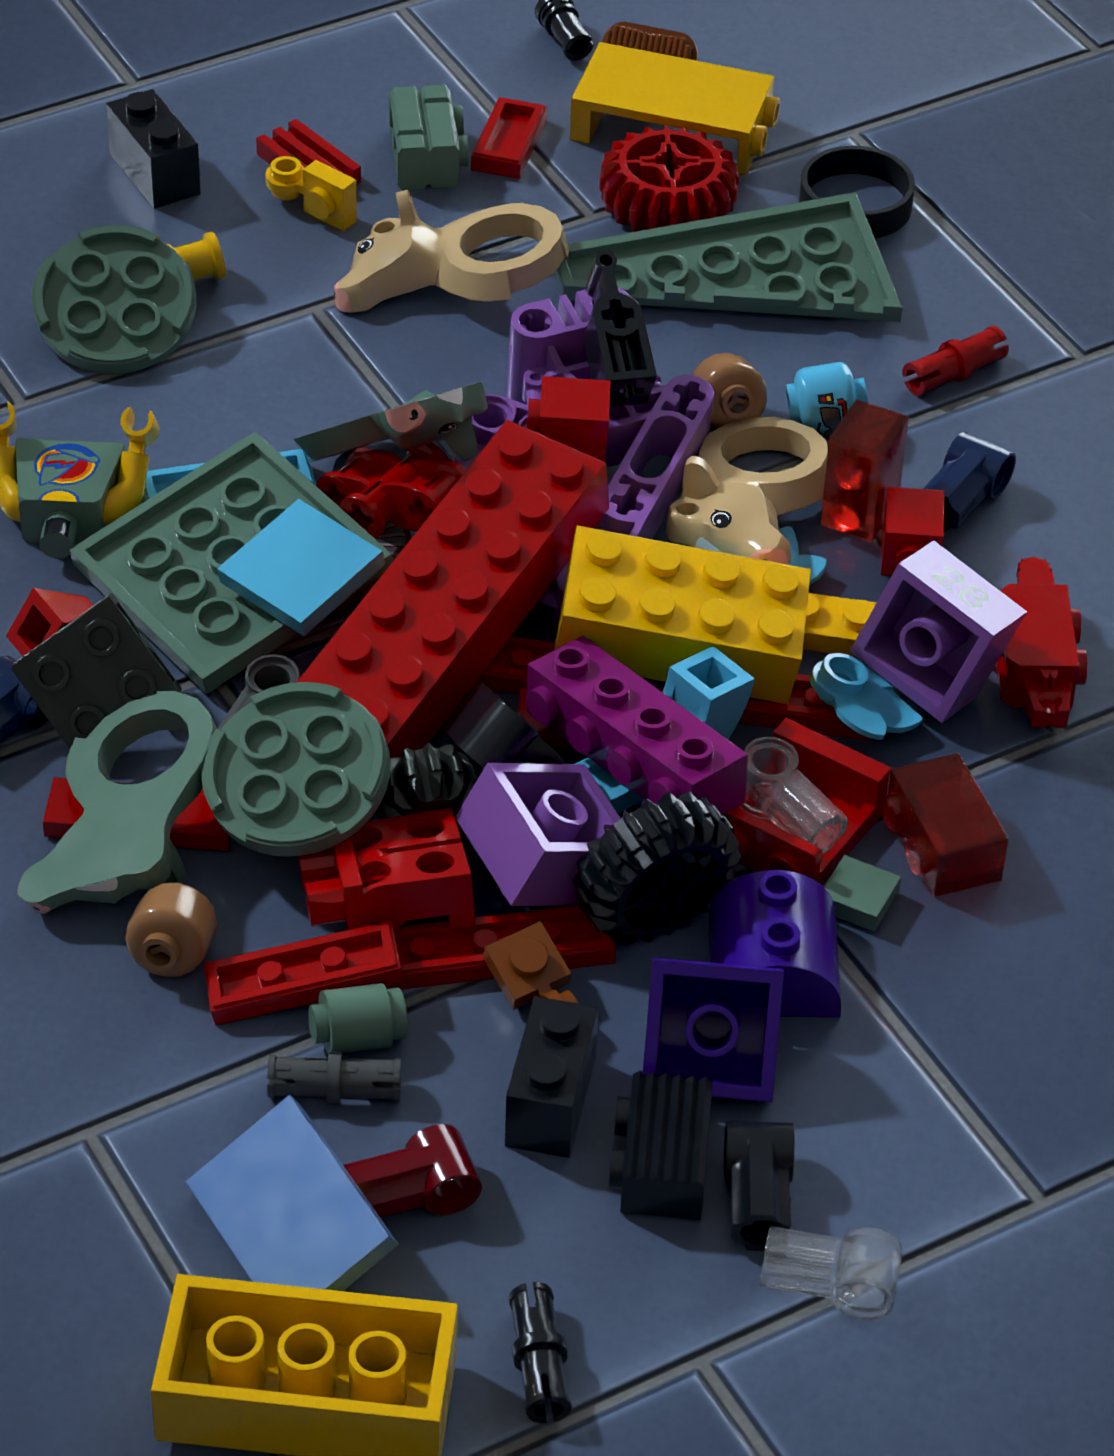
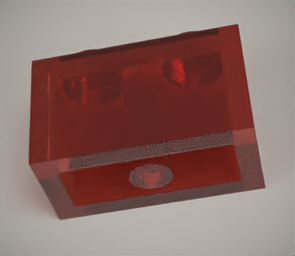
[820,399,909,542]
[881,753,1009,897]

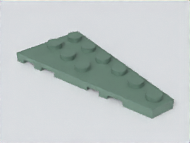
[555,192,903,322]

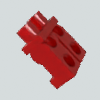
[298,807,476,930]

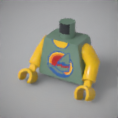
[0,402,159,559]

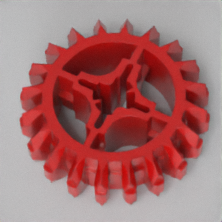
[599,125,739,232]

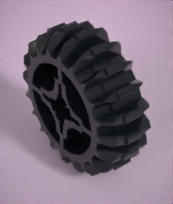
[572,792,742,945]

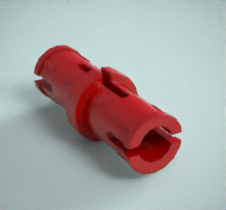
[902,325,1009,396]

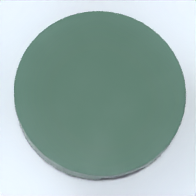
[32,225,196,374]
[201,682,391,857]

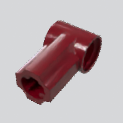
[343,1124,483,1218]

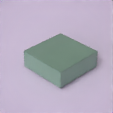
[824,855,901,932]

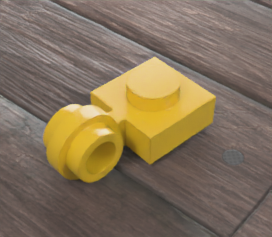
[265,156,357,232]

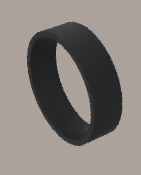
[799,146,915,239]

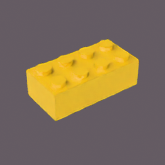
[554,525,811,704]
[151,1274,458,1456]

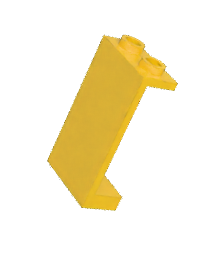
[570,42,780,175]

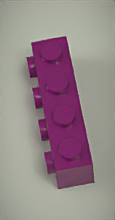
[526,636,748,815]

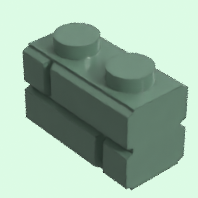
[389,85,469,190]

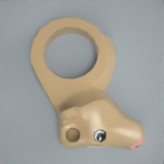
[334,190,569,313]
[665,417,842,565]

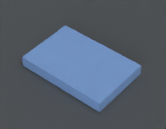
[186,1095,399,1291]

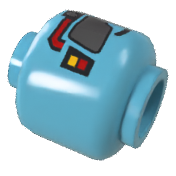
[786,362,869,437]

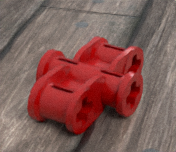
[316,442,467,539]

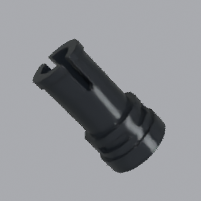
[535,0,594,61]

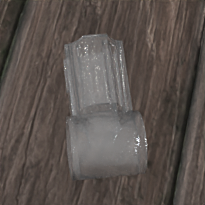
[740,737,848,854]
[760,1226,903,1320]

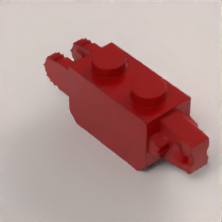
[996,556,1087,728]

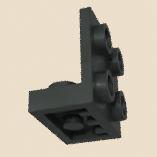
[11,592,182,749]

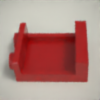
[723,718,891,885]

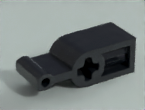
[584,250,657,407]

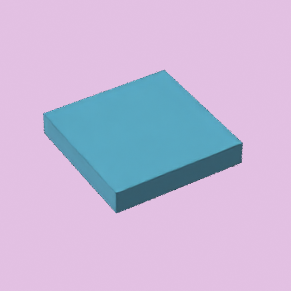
[217,499,385,636]

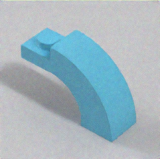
[575,646,755,813]

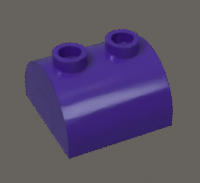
[708,870,842,1018]
[643,957,784,1102]

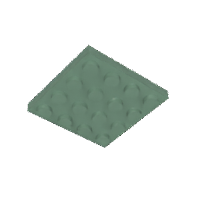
[69,431,393,694]

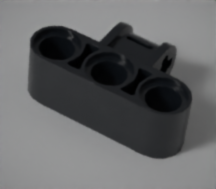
[441,680,565,769]

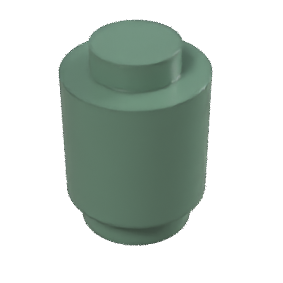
[308,983,408,1054]

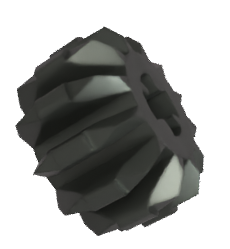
[379,743,478,825]

